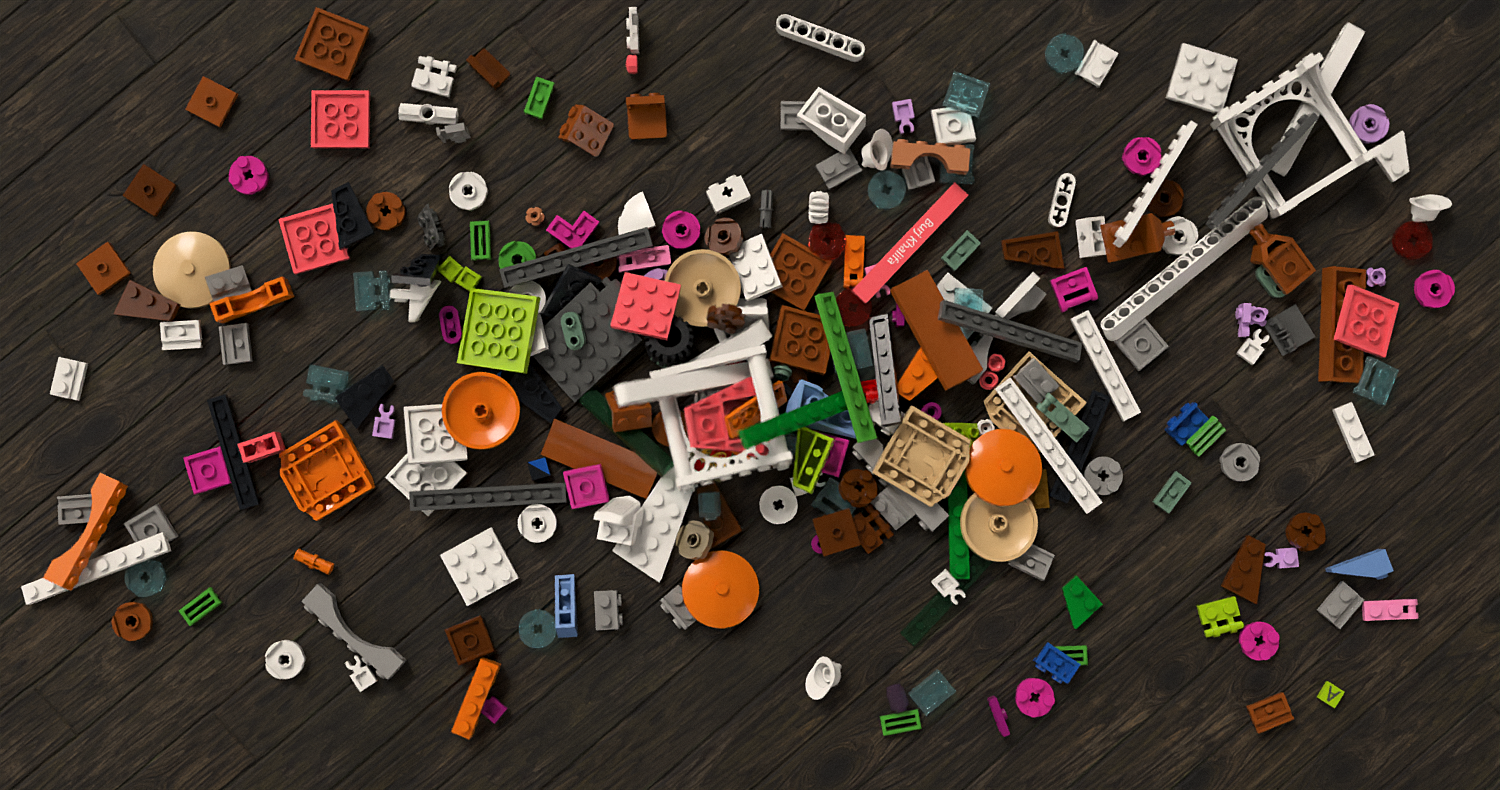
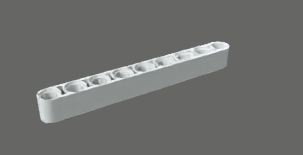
[1271,22,1365,176]
[614,359,774,407]

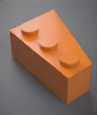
[897,346,938,402]

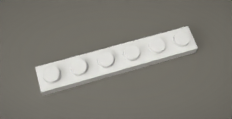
[1070,310,1141,421]

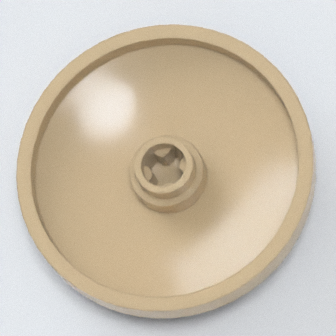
[153,232,231,308]
[665,249,741,327]
[960,493,1038,562]

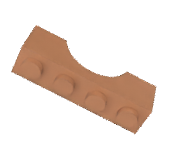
[890,139,970,175]

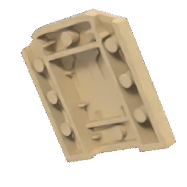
[984,351,1087,452]
[872,405,971,507]

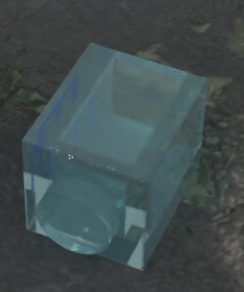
[698,492,722,520]

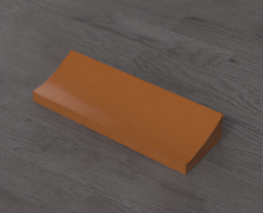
[1318,266,1366,384]
[890,270,983,391]
[541,419,661,499]

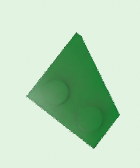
[1061,575,1103,629]

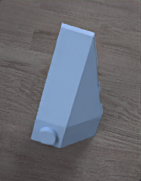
[785,379,856,439]

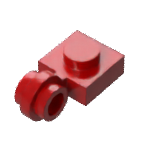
[860,379,878,404]

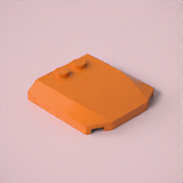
[279,420,375,521]

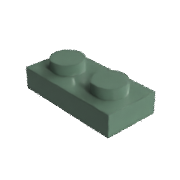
[940,230,981,271]
[1152,471,1192,514]

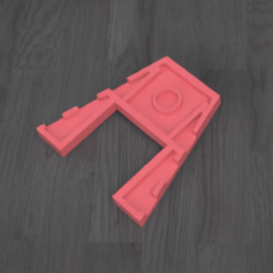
[684,376,767,453]

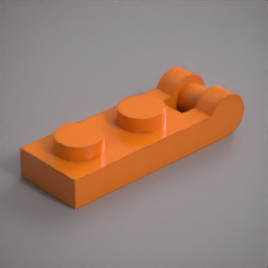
[843,235,865,289]

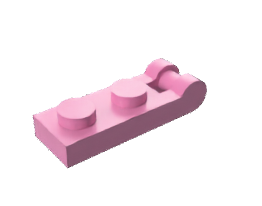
[617,245,672,273]
[1362,599,1419,621]

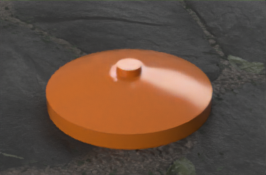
[442,372,520,450]
[964,429,1042,506]
[682,551,759,628]

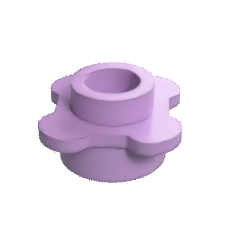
[1366,268,1386,287]
[1249,306,1268,326]

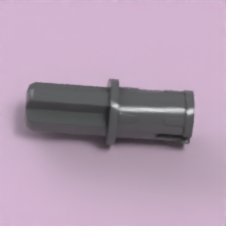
[759,190,774,228]

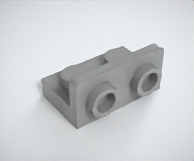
[660,585,696,630]
[594,590,623,630]

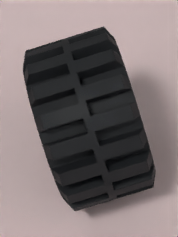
[645,315,693,368]

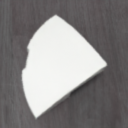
[618,192,656,235]

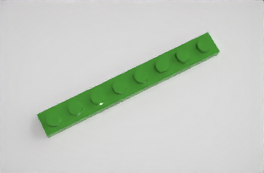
[814,292,877,443]

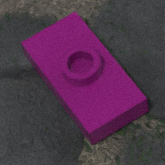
[987,696,1010,737]

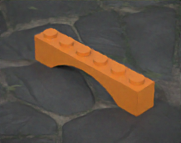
[43,473,128,591]

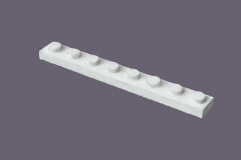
[1113,121,1198,248]
[995,377,1102,514]
[21,532,171,605]

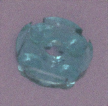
[1045,34,1084,73]
[867,170,906,209]
[125,559,166,597]
[519,609,557,648]

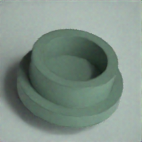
[773,364,792,381]

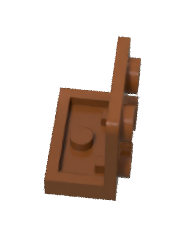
[626,93,667,140]
[558,104,613,156]
[605,390,652,432]

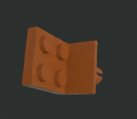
[1100,213,1175,263]
[1249,224,1316,295]

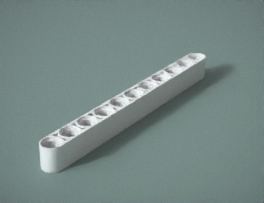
[1101,197,1268,341]

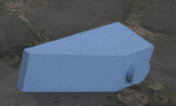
[1325,549,1393,580]
[555,574,577,638]

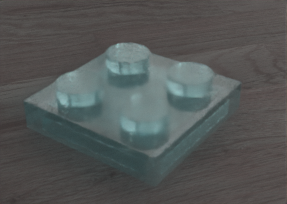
[943,71,990,117]

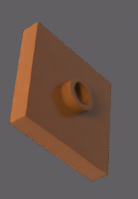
[185,76,238,128]
[76,242,131,295]

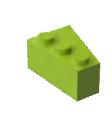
[793,427,835,494]

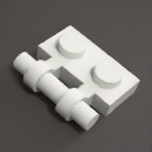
[411,56,457,98]

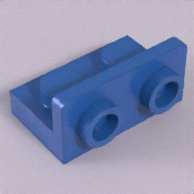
[1164,402,1209,446]
[1033,642,1081,684]

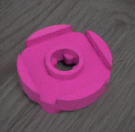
[1122,137,1161,176]
[229,156,269,195]
[662,211,700,249]
[1414,270,1455,308]
[1239,621,1280,660]
[1015,678,1055,717]

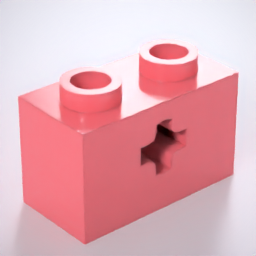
[238,432,286,463]

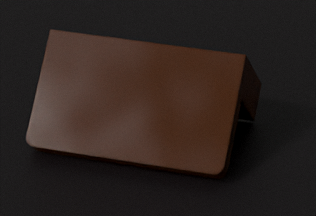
[466,48,511,90]

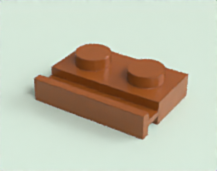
[1246,692,1294,733]

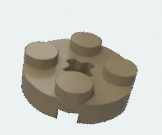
[676,521,714,560]

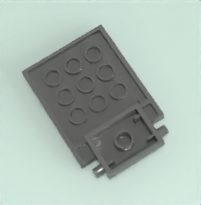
[533,277,643,403]

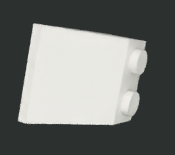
[797,87,866,154]

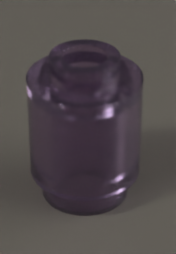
[886,683,910,713]

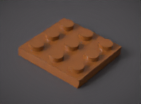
[295,7,370,82]
[770,233,832,311]
[769,305,830,376]

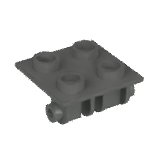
[418,204,445,250]
[1265,304,1315,356]

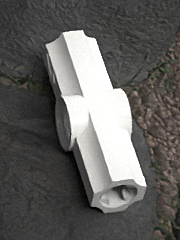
[398,103,459,125]

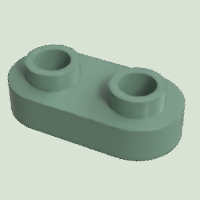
[1255,265,1285,298]
[561,312,586,350]

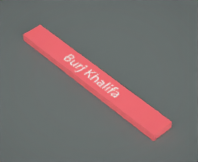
[852,182,968,304]

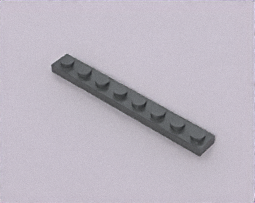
[1205,112,1319,229]
[499,227,653,288]
[938,300,1082,362]
[409,482,566,511]

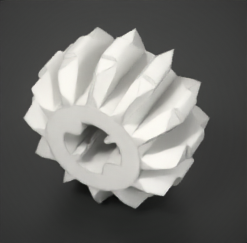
[809,191,829,224]

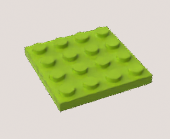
[457,288,541,374]

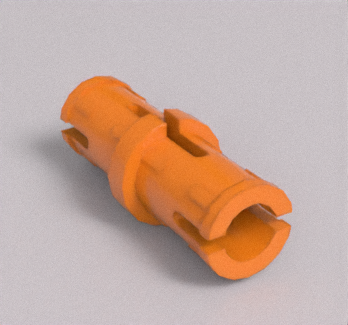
[293,549,334,575]

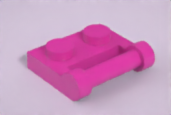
[1050,267,1098,313]

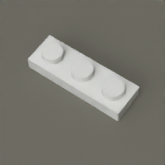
[1332,402,1374,463]

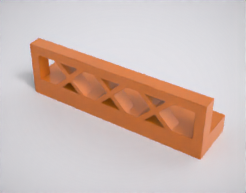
[724,380,787,439]

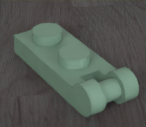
[1036,392,1089,442]

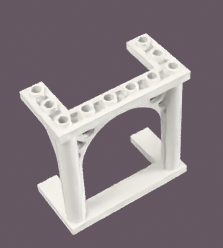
[1210,52,1384,220]
[650,345,793,494]

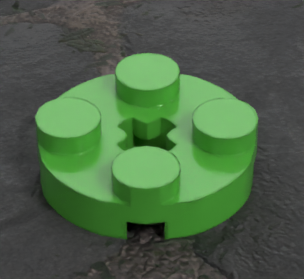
[499,241,537,269]

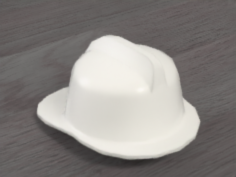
[862,129,893,171]
[1409,194,1452,222]
[805,656,842,700]

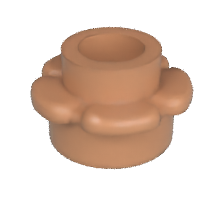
[526,207,544,226]

